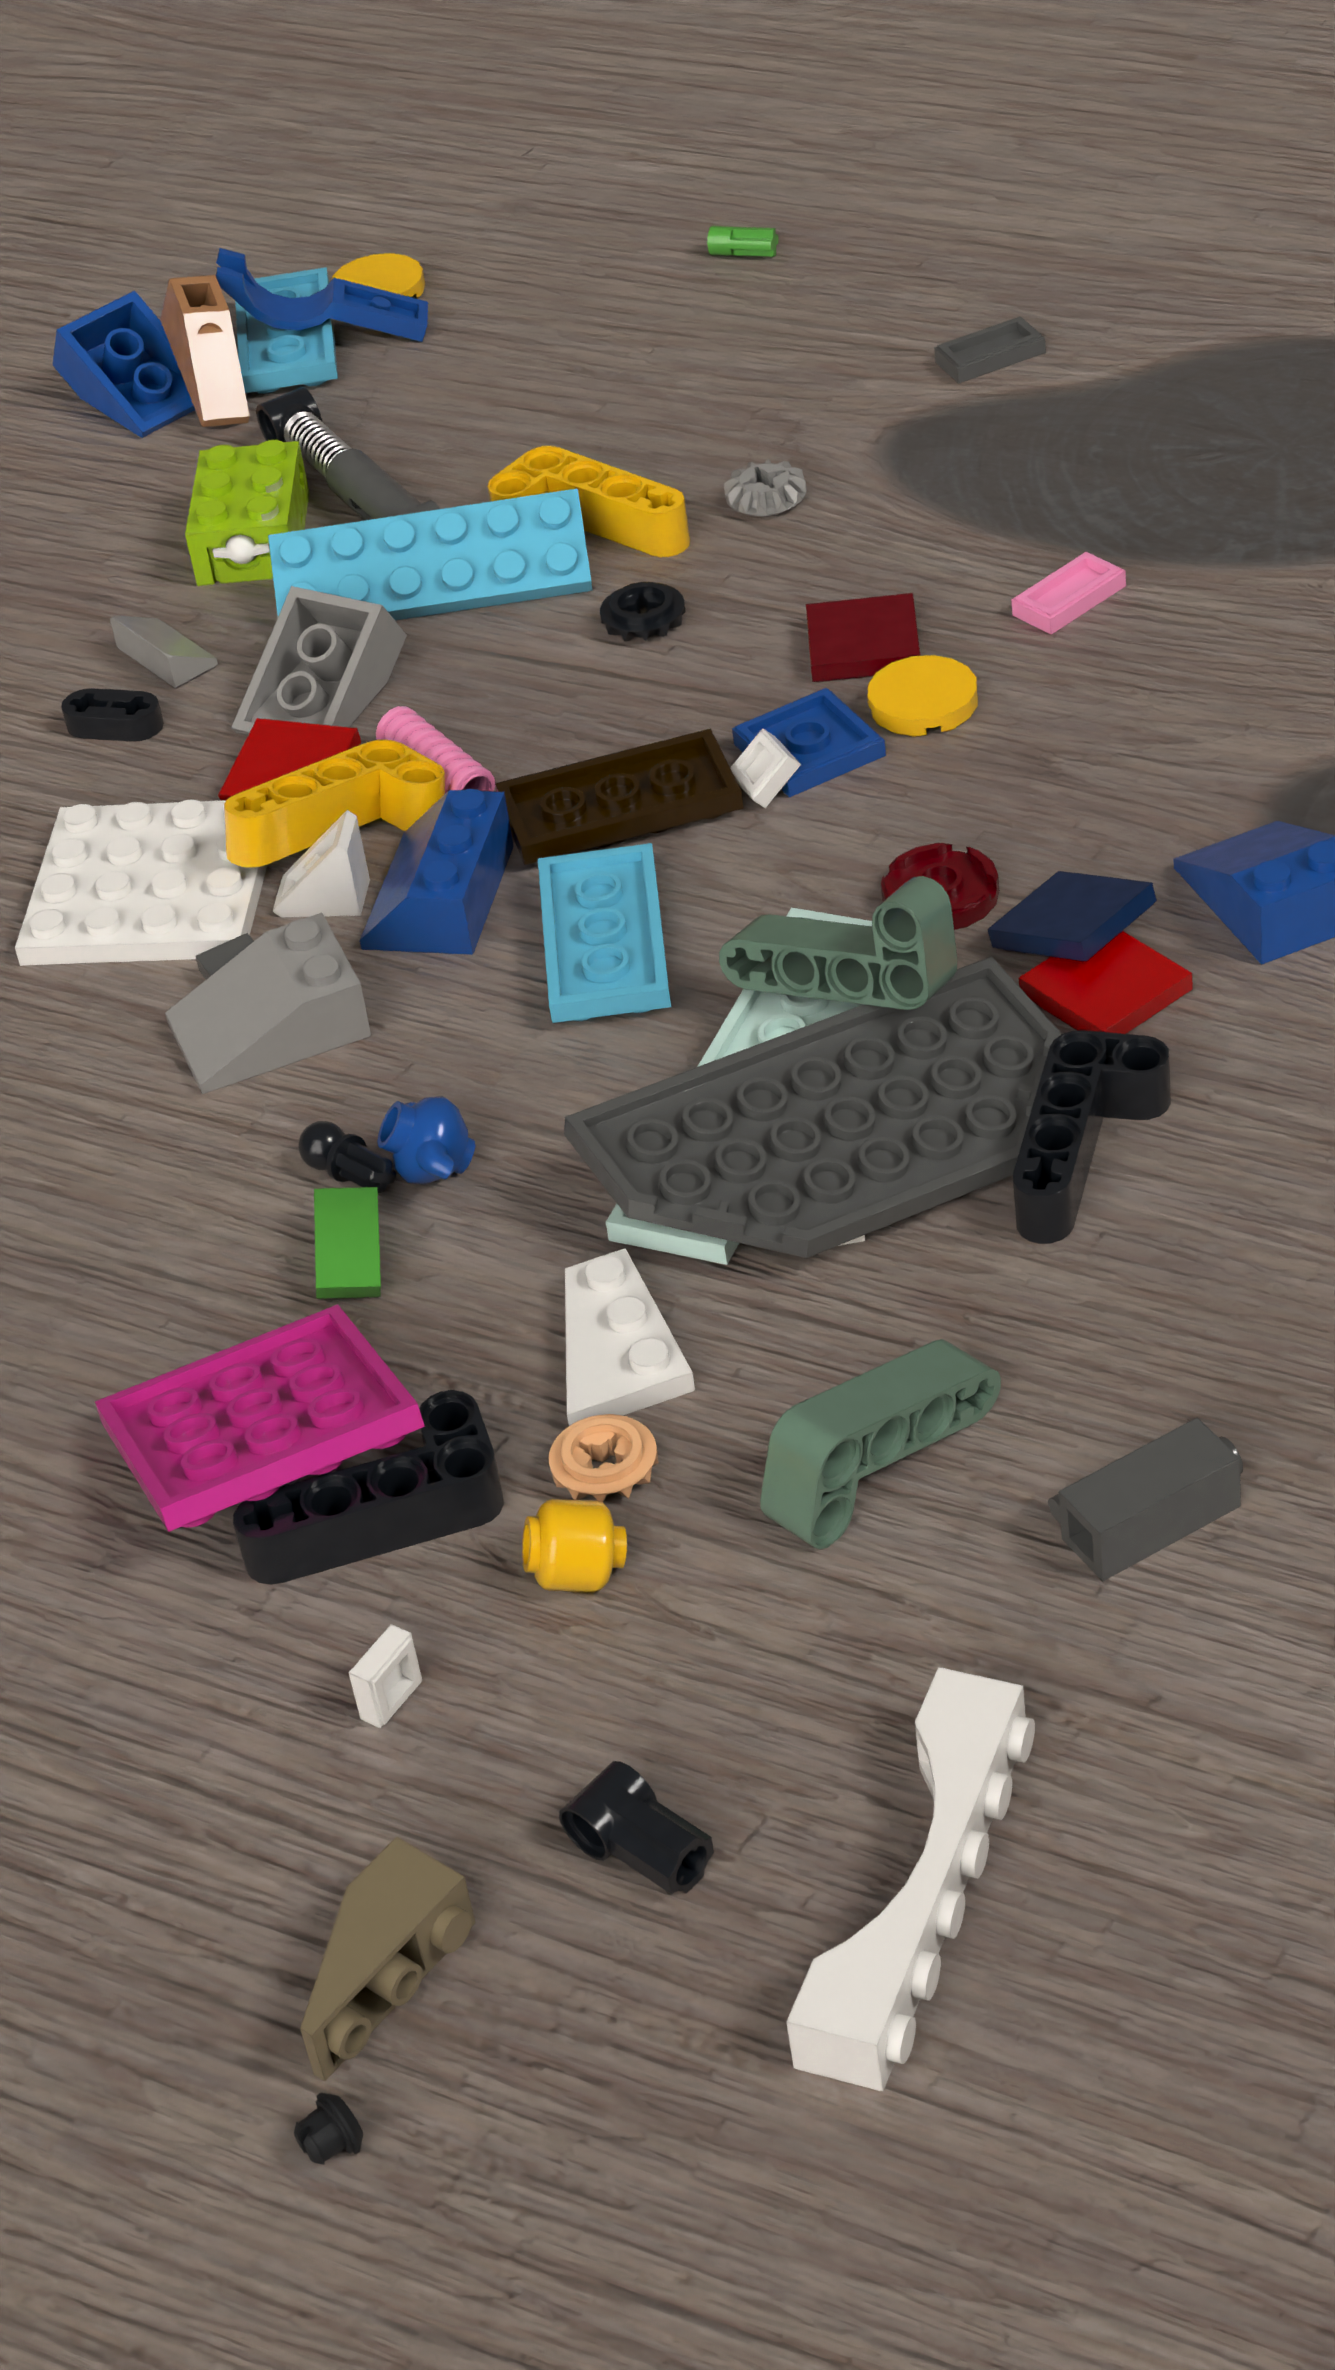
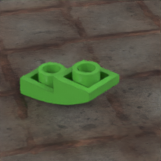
[314,1187,381,1299]

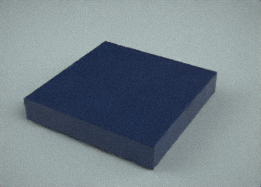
[987,871,1157,961]

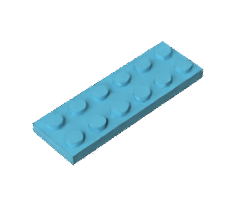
[268,488,593,620]

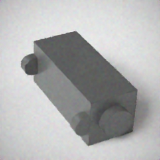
[1048,1417,1243,1582]

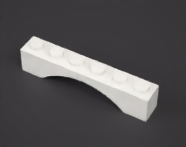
[786,1667,1035,2092]

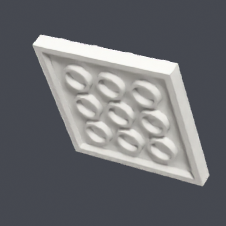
[15,800,268,966]

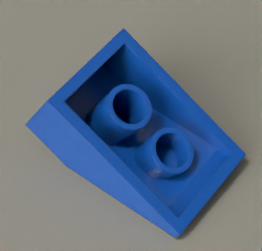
[52,290,195,438]
[1173,821,1335,965]

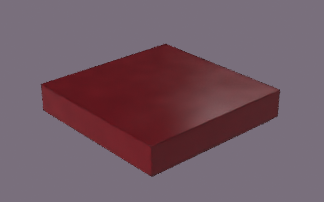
[806,593,920,682]

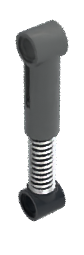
[256,387,440,521]

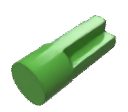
[707,226,778,257]

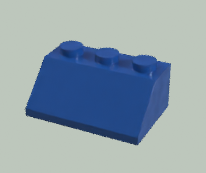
[360,789,514,955]

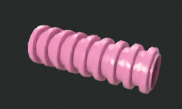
[376,706,495,793]

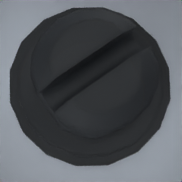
[294,2092,363,2165]

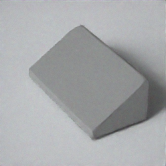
[110,616,218,688]

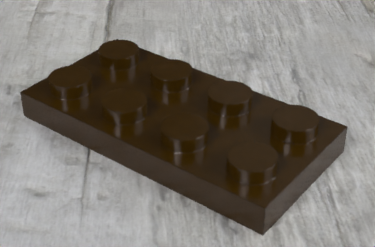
[495,728,744,865]

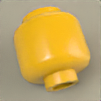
[522,1499,627,1592]

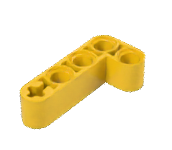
[487,446,690,557]
[224,739,445,867]

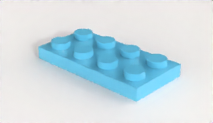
[235,267,338,394]
[538,843,671,1023]

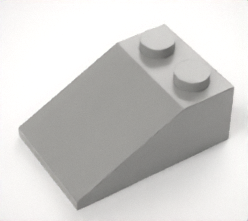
[231,586,407,736]
[165,913,371,1094]

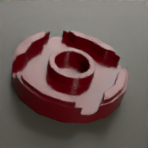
[881,843,1000,930]

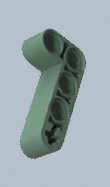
[719,876,958,1010]
[760,1339,1001,1550]

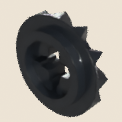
[600,582,686,641]

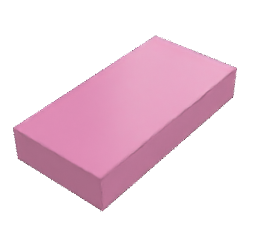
[1011,552,1126,635]

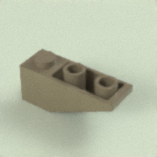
[300,1836,476,2081]

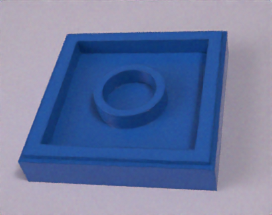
[732,688,886,798]

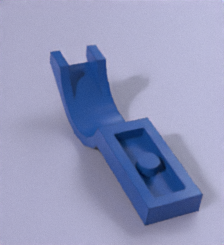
[215,248,428,342]

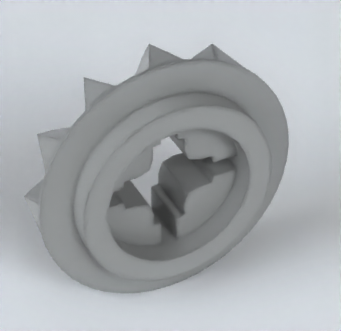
[724,459,807,516]

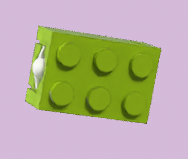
[185,440,310,586]

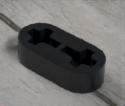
[61,688,164,742]

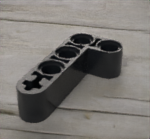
[1013,1030,1171,1244]
[233,1390,504,1585]

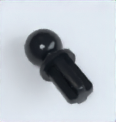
[298,1121,396,1193]

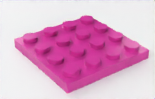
[95,1304,425,1532]

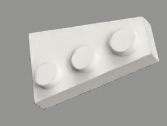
[565,1248,695,1426]

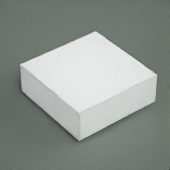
[730,729,801,808]
[349,1624,422,1728]

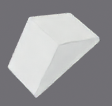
[273,810,370,918]

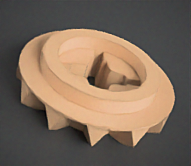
[549,1414,659,1502]

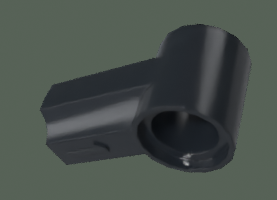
[559,1761,714,1894]

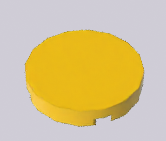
[332,253,425,299]
[868,655,978,737]

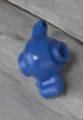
[377,1096,475,1185]

